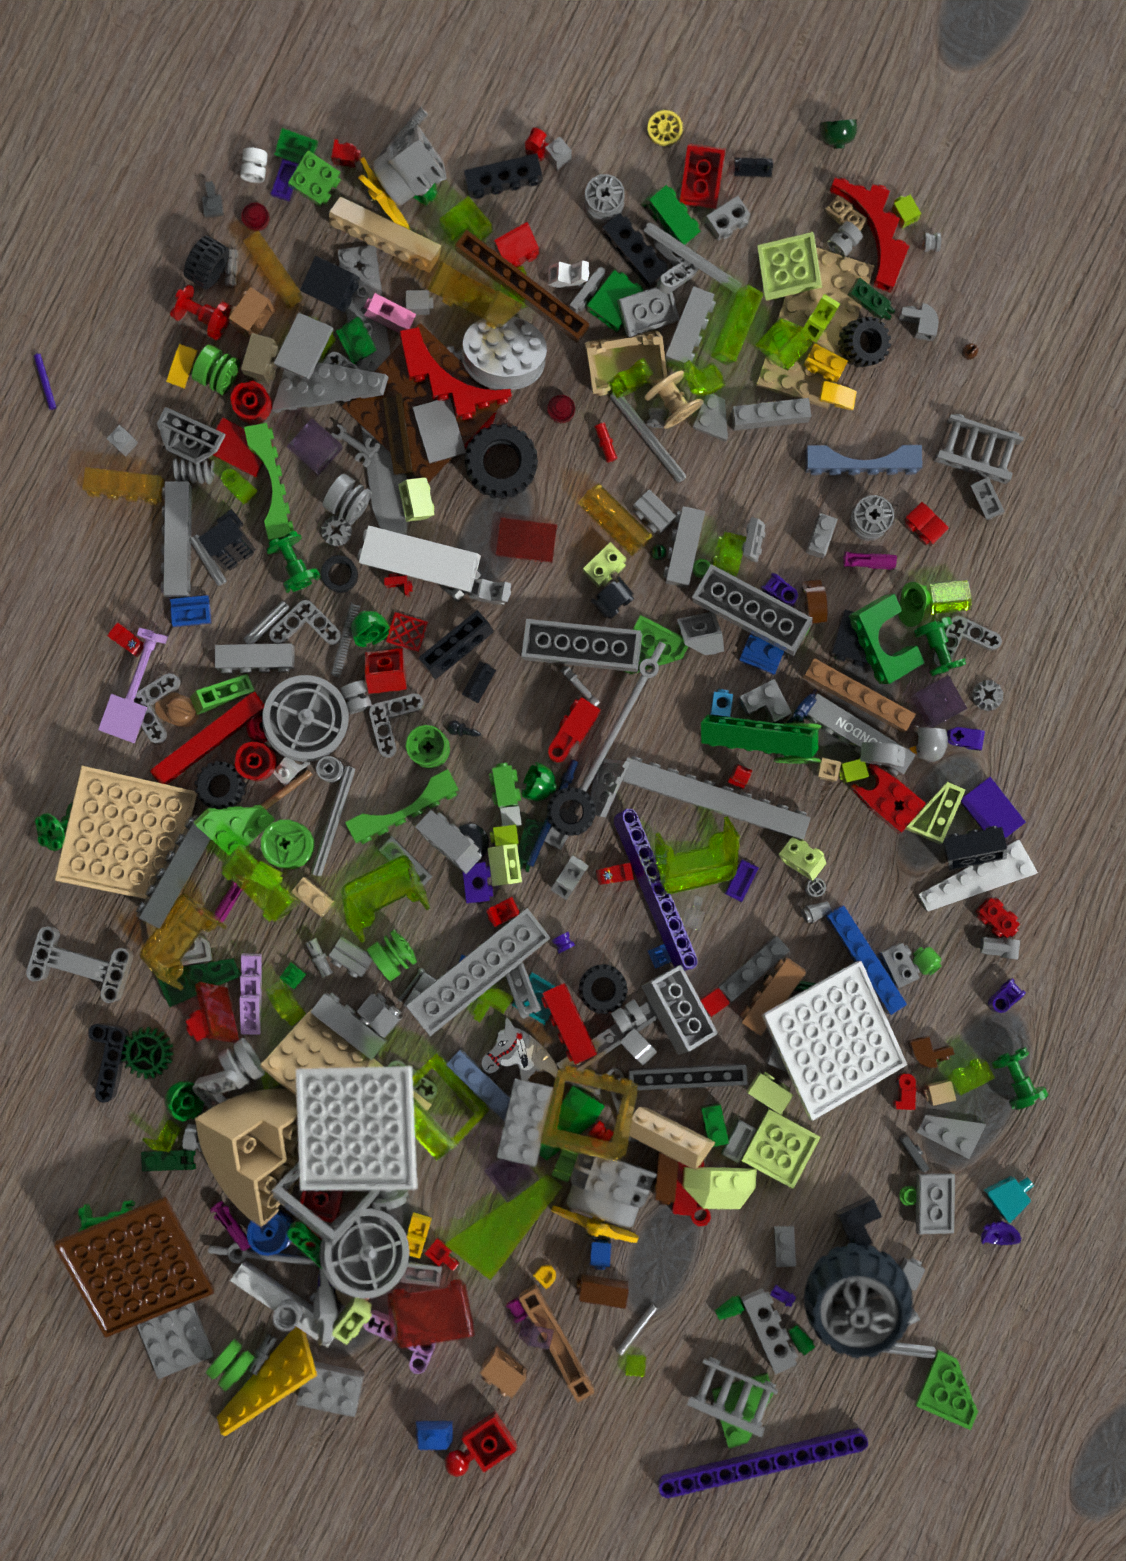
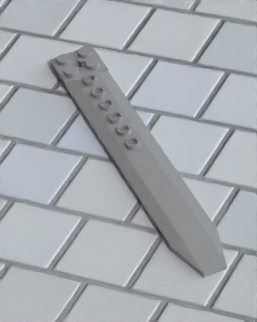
[338,245,408,535]

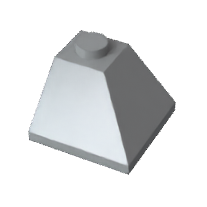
[677,612,724,655]

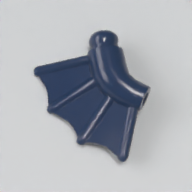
[786,689,817,723]

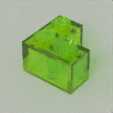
[439,196,493,241]

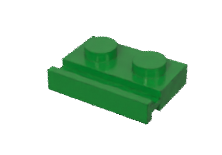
[274,128,319,164]
[336,317,377,365]

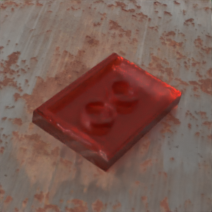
[496,518,557,563]
[195,982,239,1043]

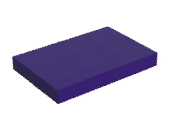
[961,777,1026,838]

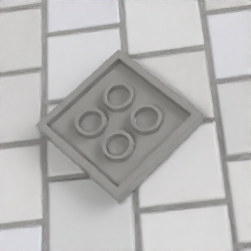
[137,1302,214,1379]

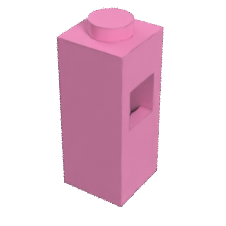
[364,293,416,334]

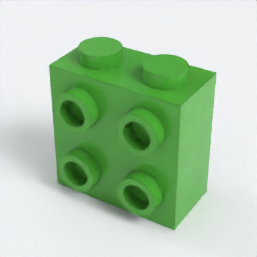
[288,150,341,208]
[489,763,521,808]

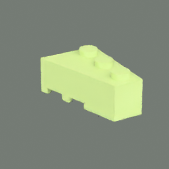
[905,782,965,844]

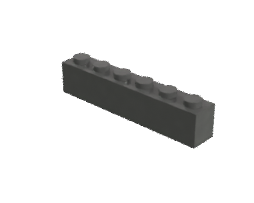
[136,815,210,929]
[628,1063,747,1091]

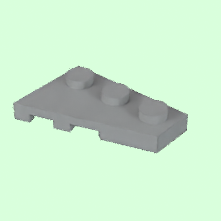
[590,759,630,817]
[916,1114,986,1159]

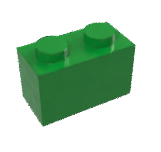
[700,1103,729,1147]

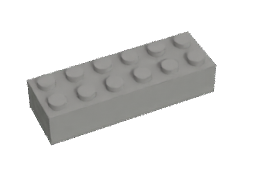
[692,565,813,656]
[521,619,642,672]

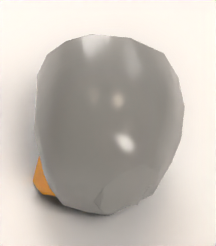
[909,725,948,763]

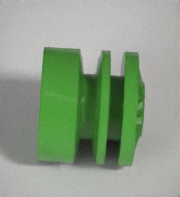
[192,344,240,395]
[406,725,450,769]
[367,930,418,981]

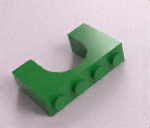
[849,594,925,684]

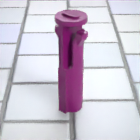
[843,551,897,570]
[211,873,251,925]
[210,1201,251,1252]

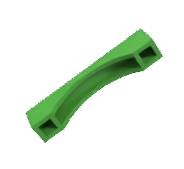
[244,423,294,542]
[345,769,460,845]

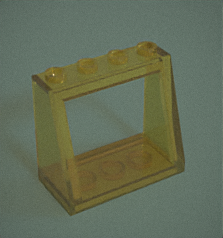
[540,1066,638,1161]

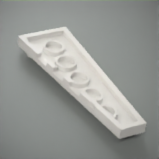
[917,840,1038,912]

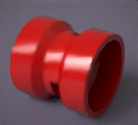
[587,1120,614,1147]

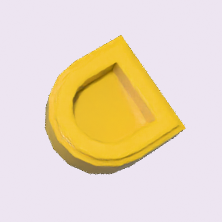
[533,1264,556,1289]

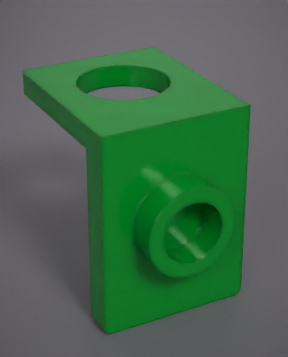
[413,183,438,206]

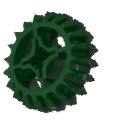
[121,1026,174,1079]

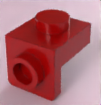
[384,573,413,597]
[486,897,520,927]

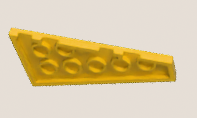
[217,1326,317,1436]

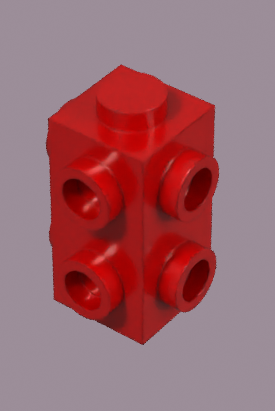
[975,897,1020,938]

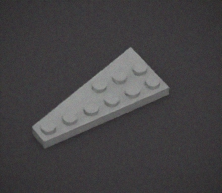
[272,362,389,413]

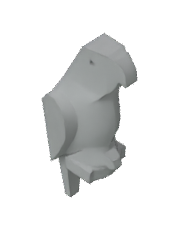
[310,1268,338,1345]

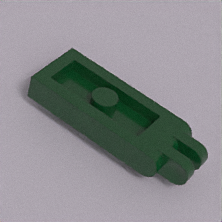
[847,278,896,321]
[518,819,544,873]

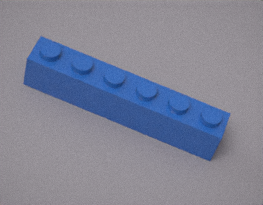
[825,905,907,1015]

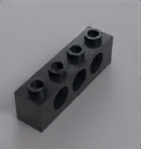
[464,153,542,199]
[602,213,668,289]
[418,610,494,680]

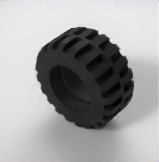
[465,423,538,500]

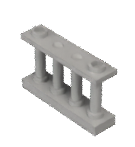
[934,414,1024,484]
[687,1357,779,1437]

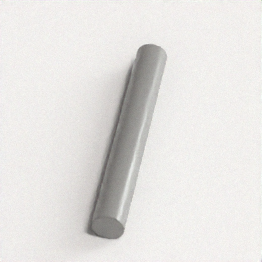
[616,1304,658,1355]

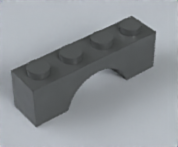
[717,936,790,1002]

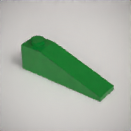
[538,1085,605,1160]

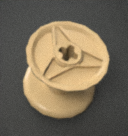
[644,371,704,429]

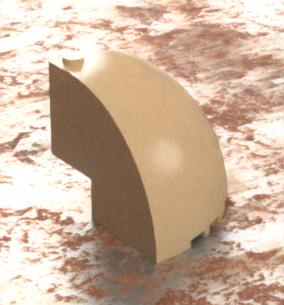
[195,1089,300,1227]

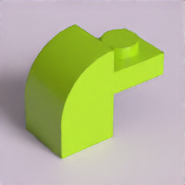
[801,294,840,343]

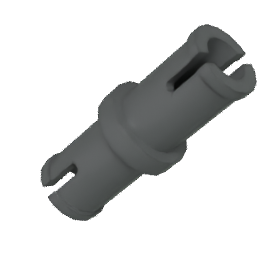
[247,1333,278,1375]

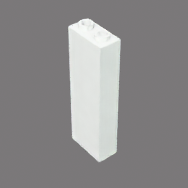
[358,526,481,592]

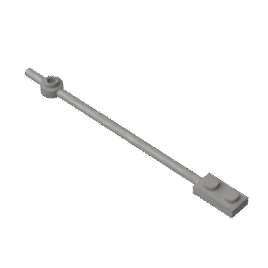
[545,641,666,850]
[208,1243,442,1287]

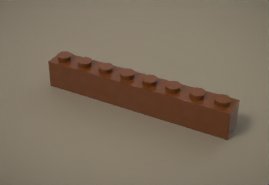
[455,230,589,343]

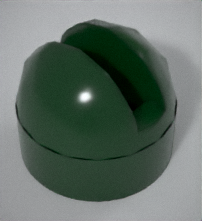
[651,544,666,560]

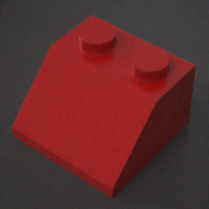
[494,222,539,268]
[365,648,407,694]

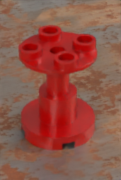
[170,285,232,340]

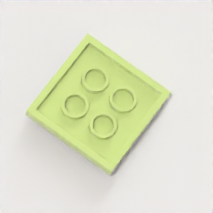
[757,232,822,301]
[741,1108,821,1189]

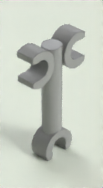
[331,424,381,467]
[560,666,600,706]

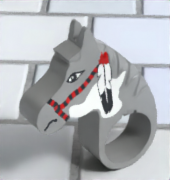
[482,1018,562,1105]

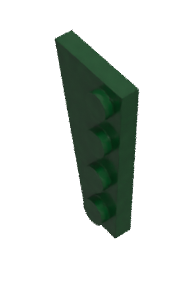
[154,958,241,1008]

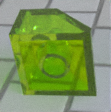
[755,318,813,370]

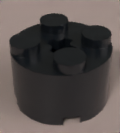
[590,576,634,619]

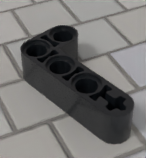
[88,1023,129,1103]

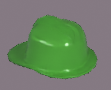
[898,582,931,627]

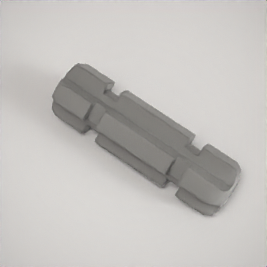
[225,249,239,287]

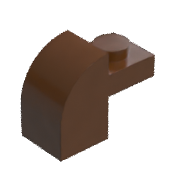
[802,579,828,624]
[908,1036,955,1068]

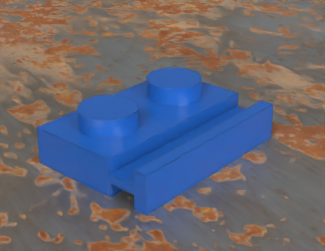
[170,595,212,627]
[739,635,784,675]

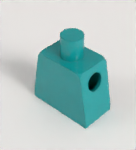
[983,1176,1034,1224]

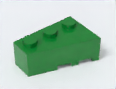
[640,185,701,245]

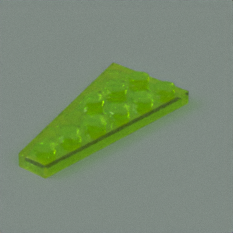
[444,1174,562,1281]

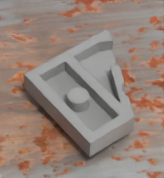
[693,392,728,442]

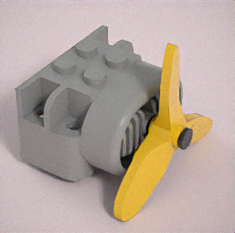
[358,124,447,230]
[551,1146,656,1243]

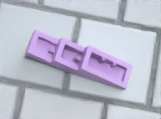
[240,953,262,1035]

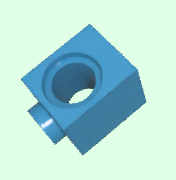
[710,689,733,717]

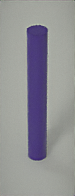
[33,354,57,410]

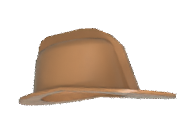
[155,692,199,727]

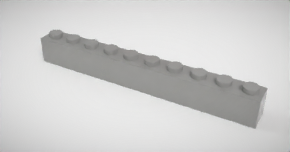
[622,756,810,840]

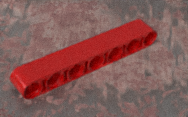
[150,692,265,785]

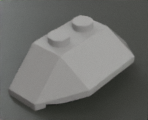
[157,407,225,464]

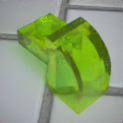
[608,358,653,398]
[683,360,725,396]
[266,979,306,1026]
[473,988,514,1023]

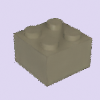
[241,333,279,386]

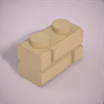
[291,877,335,917]

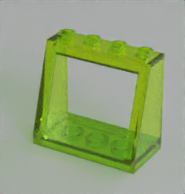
[412,1053,489,1161]

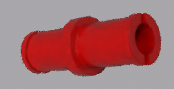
[594,422,618,463]

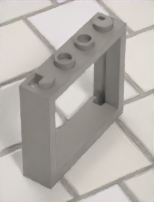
[272,1162,380,1246]

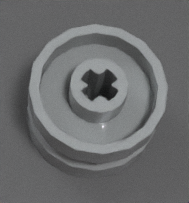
[218,1038,265,1089]

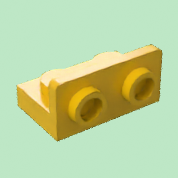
[804,344,848,383]

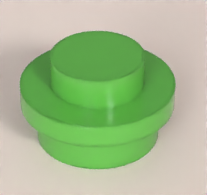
[692,559,711,578]
[899,1186,916,1206]

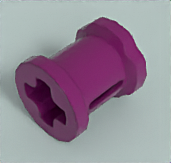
[505,1297,528,1323]

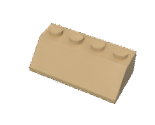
[627,1107,715,1170]

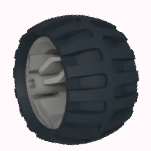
[804,1243,913,1359]

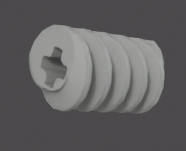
[173,458,215,484]

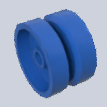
[247,1210,294,1256]

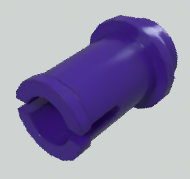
[770,1284,796,1307]

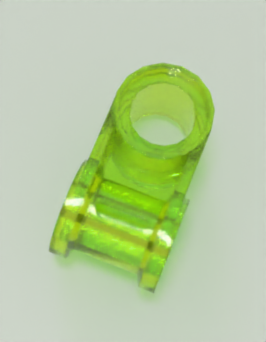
[221,469,258,505]

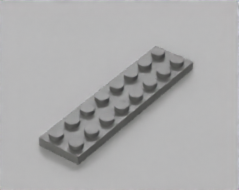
[405,908,550,1036]

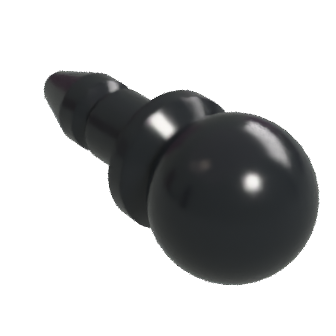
[447,720,481,737]

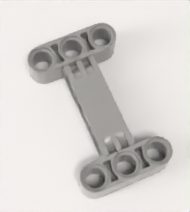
[26,926,133,1003]

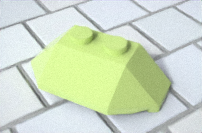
[682,1167,757,1209]

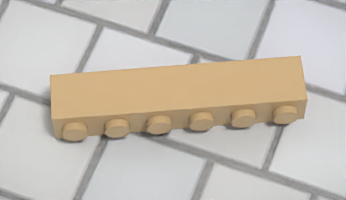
[329,196,441,273]

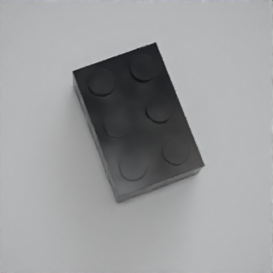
[944,826,1007,870]

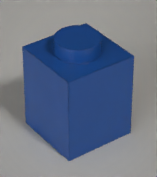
[590,1239,611,1270]

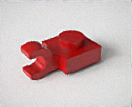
[424,1238,459,1271]

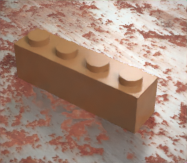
[741,956,806,1036]

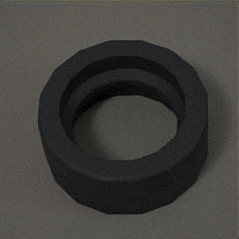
[321,555,358,593]

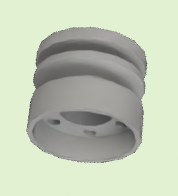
[585,174,625,224]
[322,474,372,525]
[849,495,894,541]

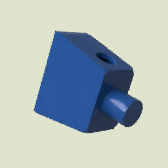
[416,1421,453,1450]

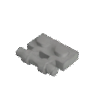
[742,518,766,562]

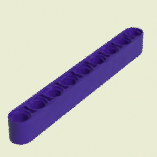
[614,809,698,971]

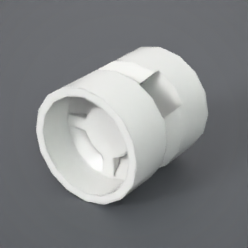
[240,148,268,183]

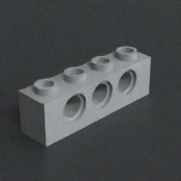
[741,1288,798,1374]

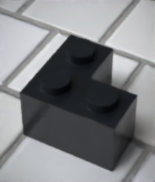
[835,1196,882,1246]

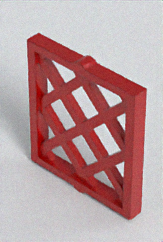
[386,612,428,652]

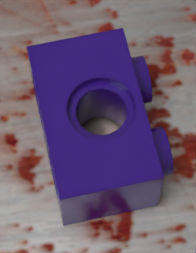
[463,862,493,903]

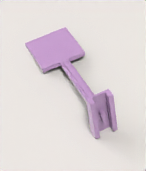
[98,628,168,743]

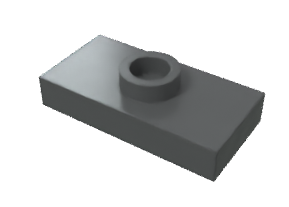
[899,1134,929,1172]

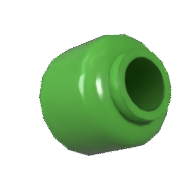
[912,947,942,976]

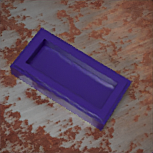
[271,159,299,202]
[724,859,759,902]

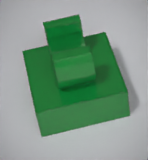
[279,962,307,990]

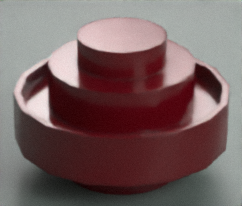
[241,202,270,232]
[548,395,575,424]
[247,714,268,743]

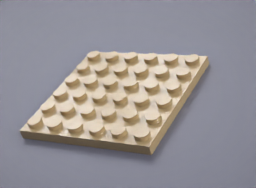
[54,766,197,899]

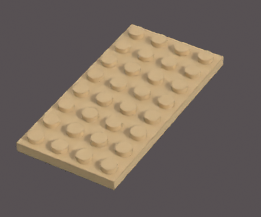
[756,247,874,409]
[260,1009,431,1127]

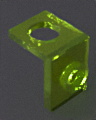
[142,1120,181,1152]

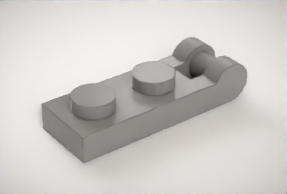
[506,962,541,1019]

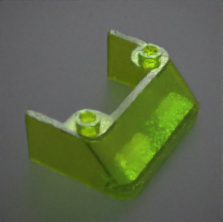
[654,816,740,894]
[221,844,301,922]
[341,855,430,943]

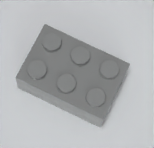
[416,810,481,874]
[297,1361,365,1417]

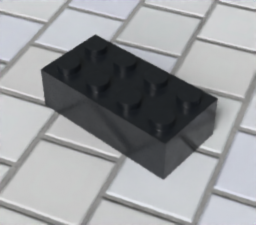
[198,516,256,571]

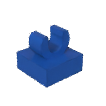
[648,944,672,969]

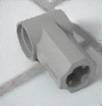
[980,937,1020,960]

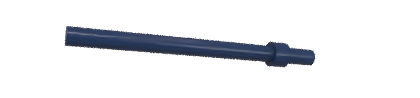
[526,759,578,867]

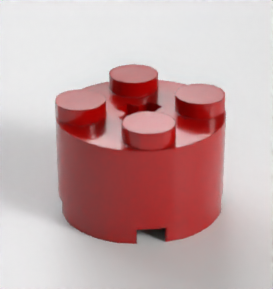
[231,381,272,425]
[235,742,277,781]

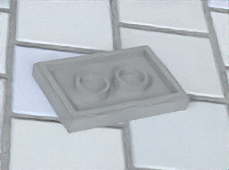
[617,283,680,337]
[274,312,333,380]
[413,397,466,464]
[916,1173,955,1234]

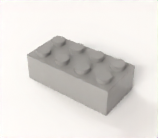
[641,965,718,1055]
[497,1079,553,1166]

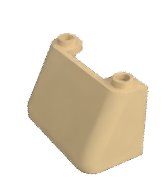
[584,331,668,396]

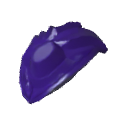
[981,1221,1022,1245]

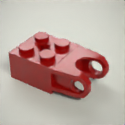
[548,697,601,763]
[851,764,926,834]

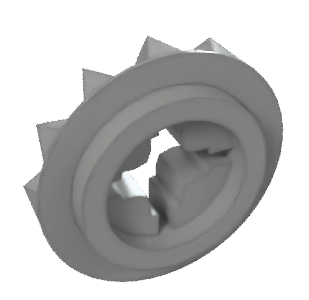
[321,516,352,546]
[972,680,1004,711]

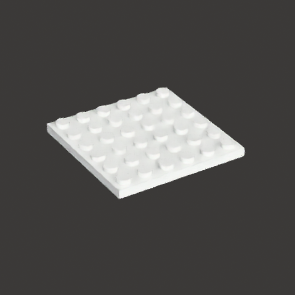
[762,961,907,1121]
[296,1066,417,1190]

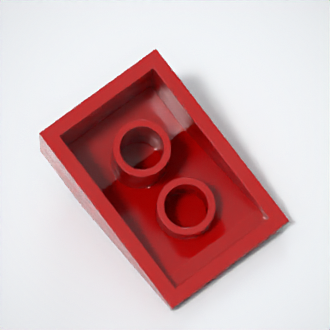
[680,144,726,209]

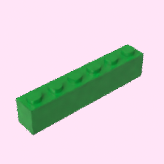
[701,715,818,759]

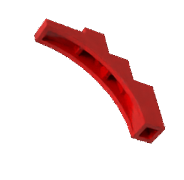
[829,178,910,293]
[400,327,512,420]

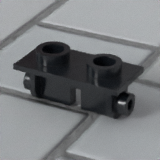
[734,157,773,177]
[461,661,496,703]

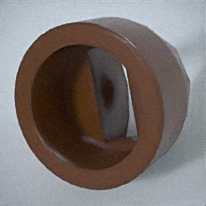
[962,343,978,360]

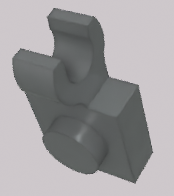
[202,181,224,218]

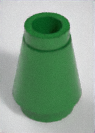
[715,1295,746,1320]
[788,1325,816,1356]

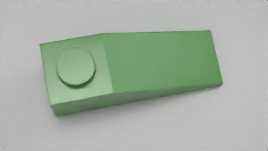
[190,674,255,715]

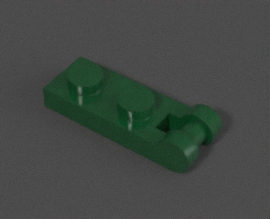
[141,1149,196,1172]

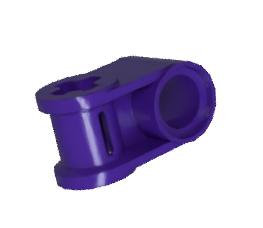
[761,573,798,606]
[947,727,985,751]
[988,978,1026,1013]

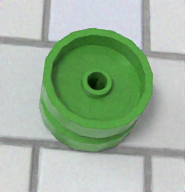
[205,1339,255,1391]

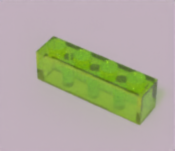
[710,285,764,365]

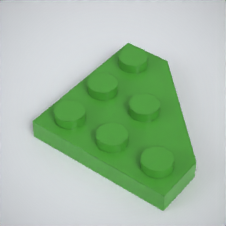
[624,615,689,675]
[194,805,275,859]
[915,1350,978,1430]
[711,1372,774,1448]

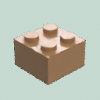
[229,287,275,339]
[480,1345,527,1398]

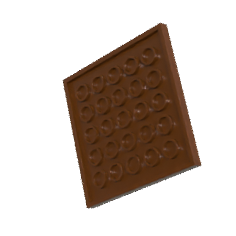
[342,323,502,484]
[54,1196,215,1338]

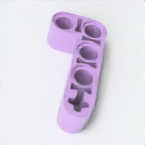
[363,1310,436,1374]

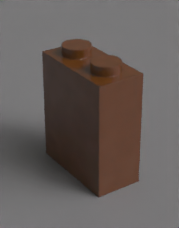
[653,1150,679,1205]
[575,1274,629,1309]

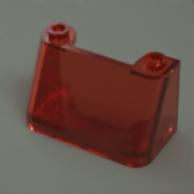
[387,1279,475,1348]

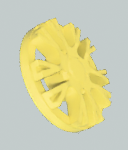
[648,110,683,147]

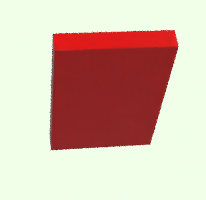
[212,418,273,478]

